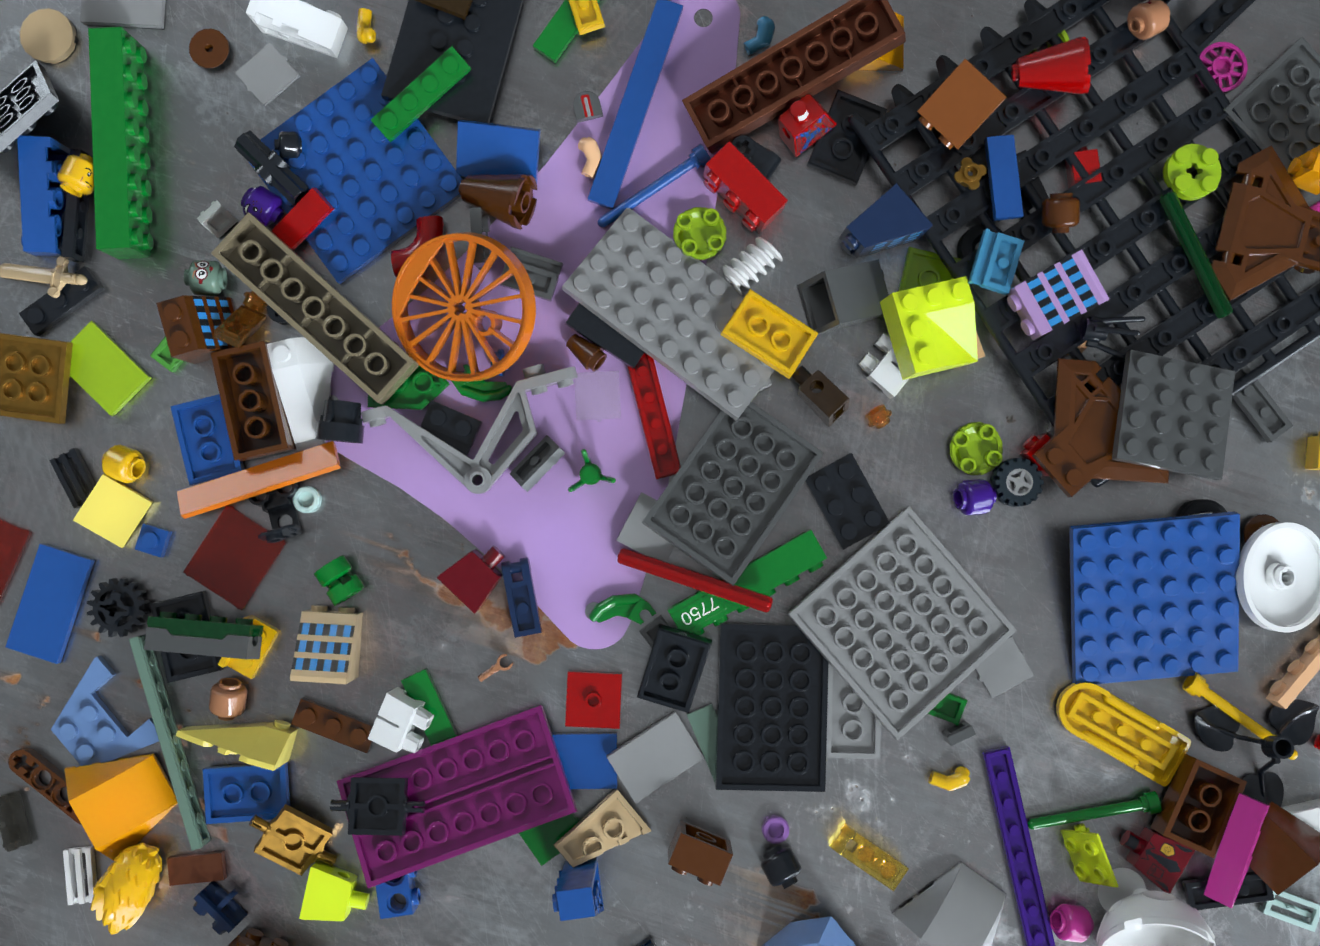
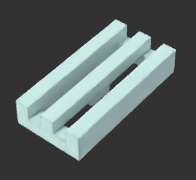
[1258,891,1320,932]

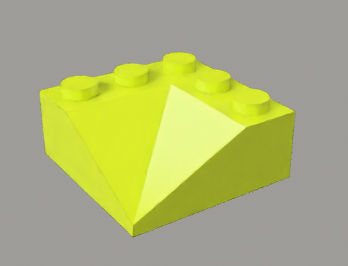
[880,276,978,380]

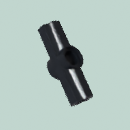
[234,130,310,206]

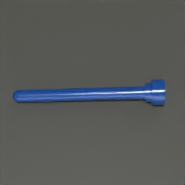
[598,144,711,228]

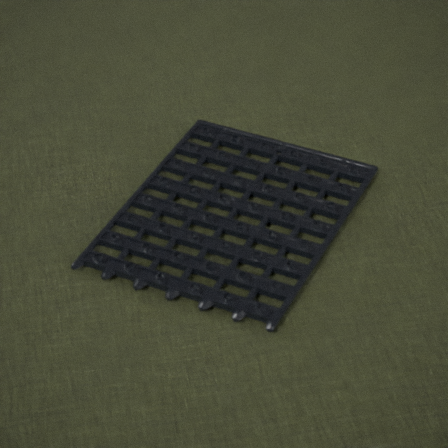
[848,0,1320,488]

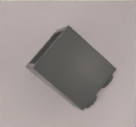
[797,259,889,335]

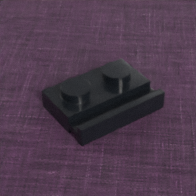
[421,400,482,456]

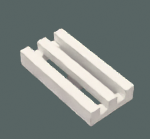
[63,846,97,905]

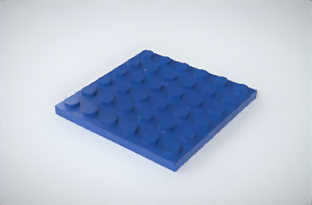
[248,58,463,284]
[1069,511,1240,684]

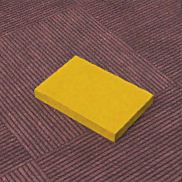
[720,289,818,379]

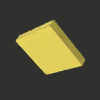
[73,474,153,548]

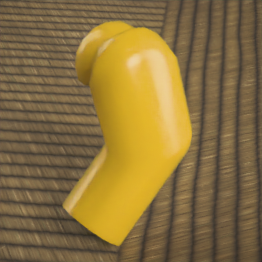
[357,8,376,44]
[928,766,970,791]

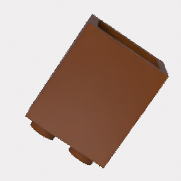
[917,59,1007,149]

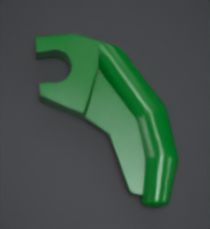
[452,364,512,402]
[589,593,656,625]

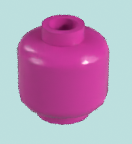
[1050,903,1094,943]

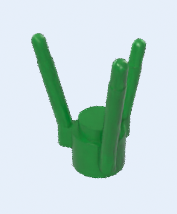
[568,449,616,492]

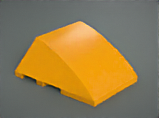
[64,753,178,861]

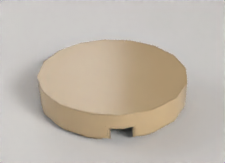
[20,8,77,64]

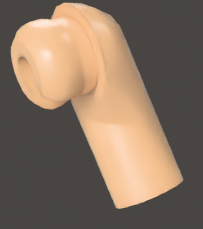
[578,137,602,179]

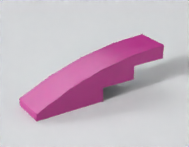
[1204,793,1270,908]

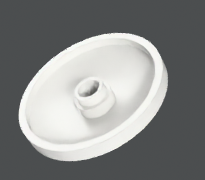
[1236,522,1320,632]

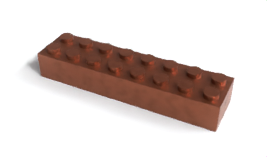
[682,0,906,154]

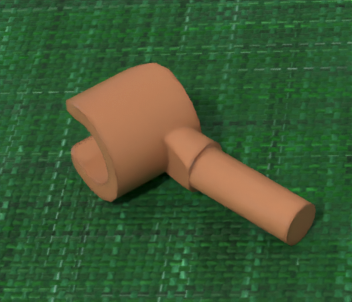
[478,654,513,682]

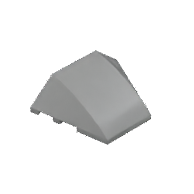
[892,862,1007,946]

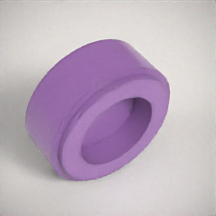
[762,814,789,844]

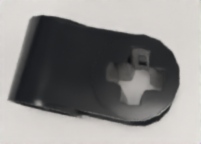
[732,135,781,180]

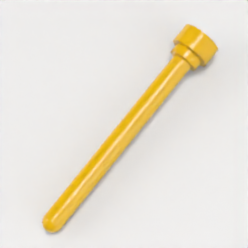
[1182,672,1298,760]

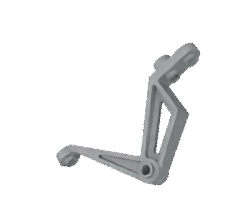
[361,364,578,494]

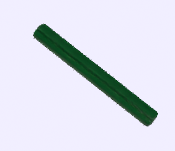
[1160,191,1233,318]

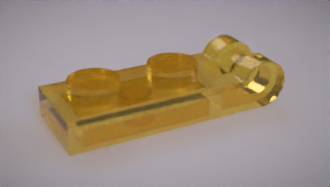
[829,823,909,891]

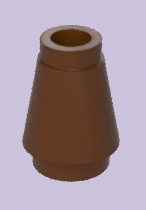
[566,334,607,372]

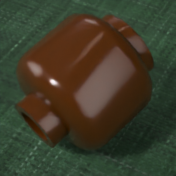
[1042,193,1080,233]

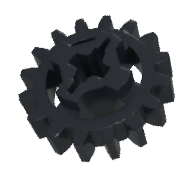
[87,578,150,637]

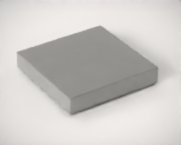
[616,492,674,562]

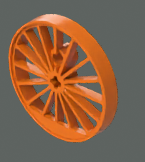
[392,232,536,382]

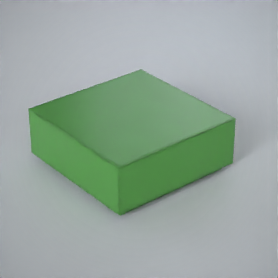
[150,336,183,373]

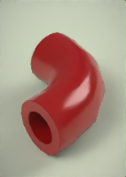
[391,216,444,277]

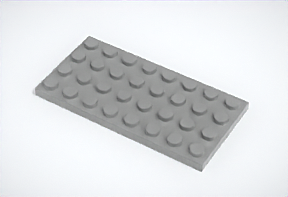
[562,208,774,421]

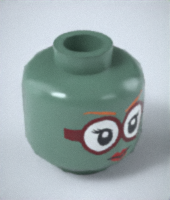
[184,260,227,296]

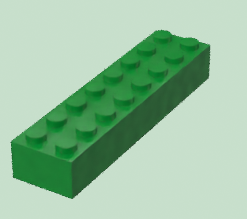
[88,27,154,259]

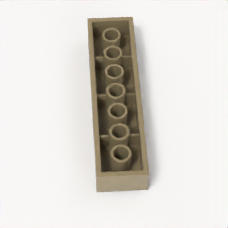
[211,212,419,405]

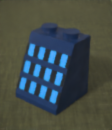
[839,183,933,258]

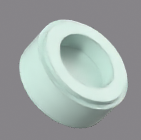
[293,486,322,513]

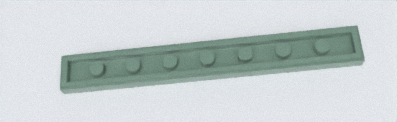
[129,634,211,851]

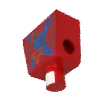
[778,94,837,157]

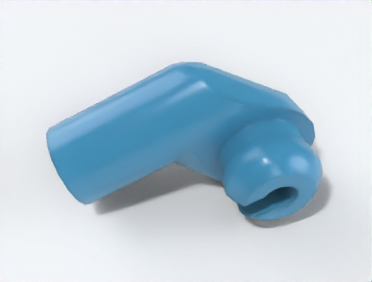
[743,16,775,55]

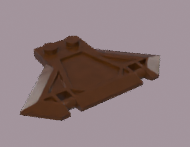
[1211,145,1320,301]
[1032,359,1169,497]

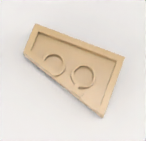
[554,789,651,867]

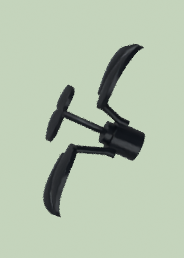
[1194,700,1319,807]

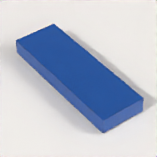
[984,135,1024,221]

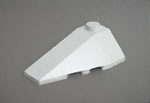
[267,337,334,452]

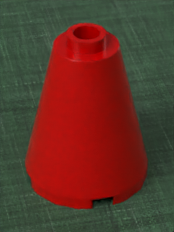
[1011,37,1091,94]

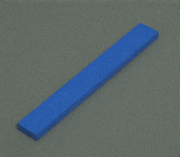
[588,0,683,209]

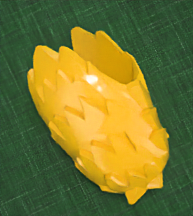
[90,843,162,935]

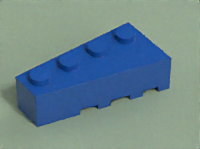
[17,135,71,257]

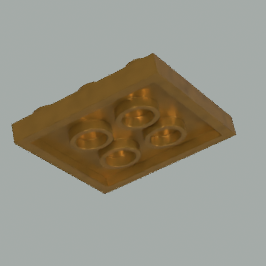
[0,333,73,424]

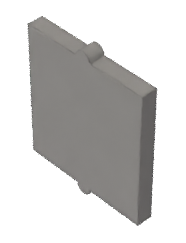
[235,42,300,107]
[975,636,1034,699]

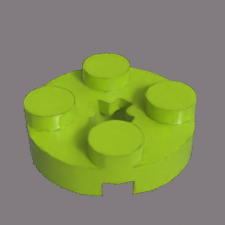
[1163,144,1221,201]

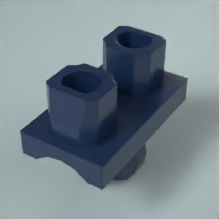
[193,881,248,935]

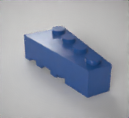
[552,857,604,921]

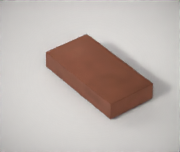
[167,851,227,886]

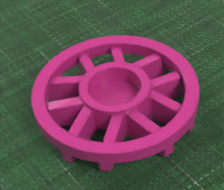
[1195,42,1248,93]

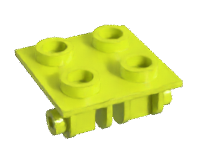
[1060,823,1119,888]

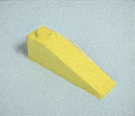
[176,720,298,771]

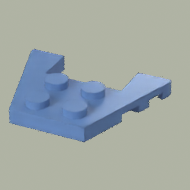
[51,656,159,766]

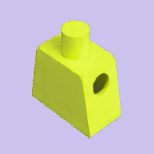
[299,860,370,921]

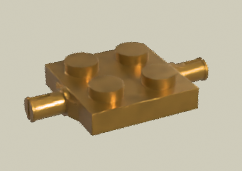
[249,804,337,876]

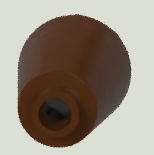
[459,174,537,230]

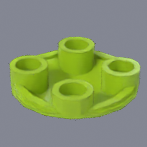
[673,207,726,260]
[949,422,1003,475]

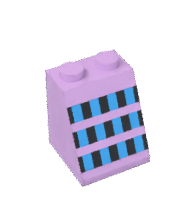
[1007,249,1109,340]

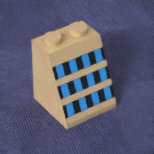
[290,605,363,684]

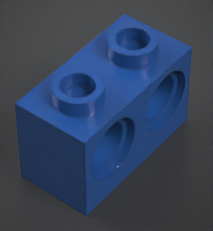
[376,871,421,919]

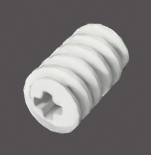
[722,237,783,296]

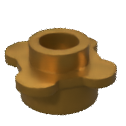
[954,157,987,190]

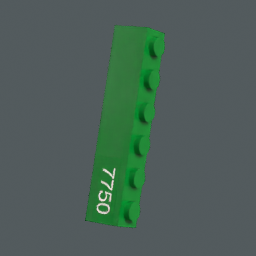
[667,529,827,636]

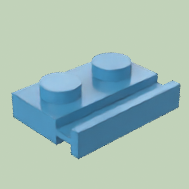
[968,229,1024,295]

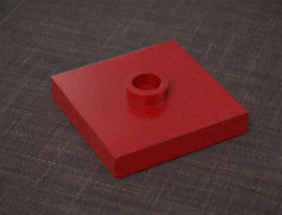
[565,671,622,729]

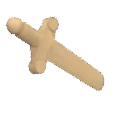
[0,256,88,298]

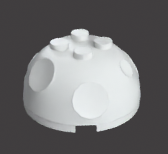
[1096,888,1216,946]

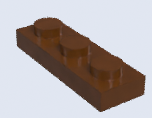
[291,697,374,753]

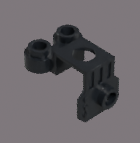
[248,483,302,543]

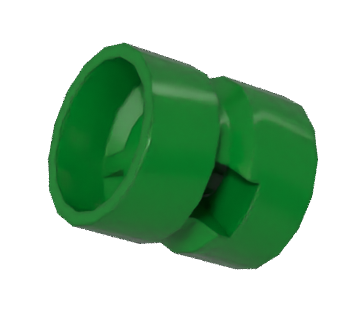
[314,555,365,606]

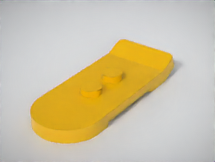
[1056,682,1192,786]

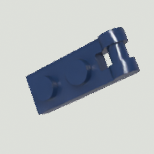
[501,557,542,638]

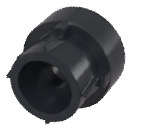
[315,400,365,444]

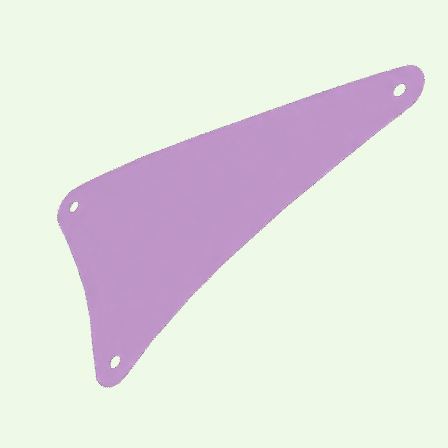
[326,0,740,649]

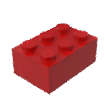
[703,141,788,234]

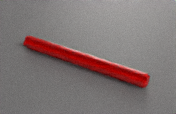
[617,548,773,613]

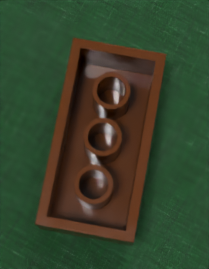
[211,341,297,462]

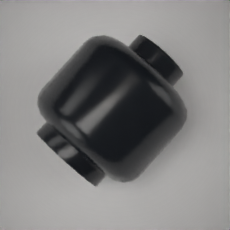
[761,845,802,889]

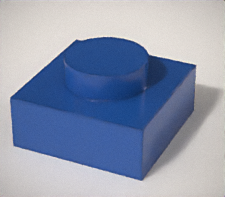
[135,523,173,557]

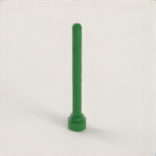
[1027,791,1161,830]

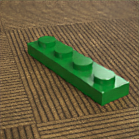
[371,46,472,142]

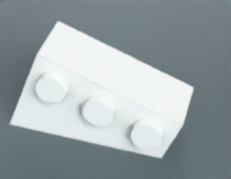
[246,0,348,58]

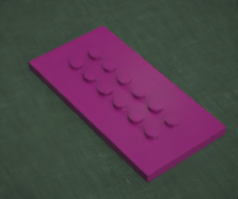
[336,705,577,888]

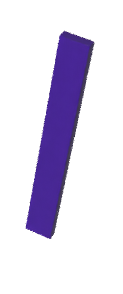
[981,746,1055,946]

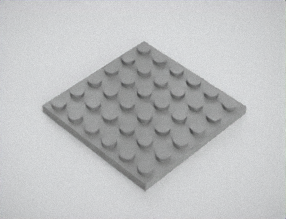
[787,506,1017,740]

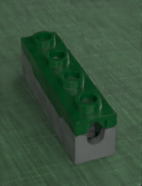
[144,611,263,659]

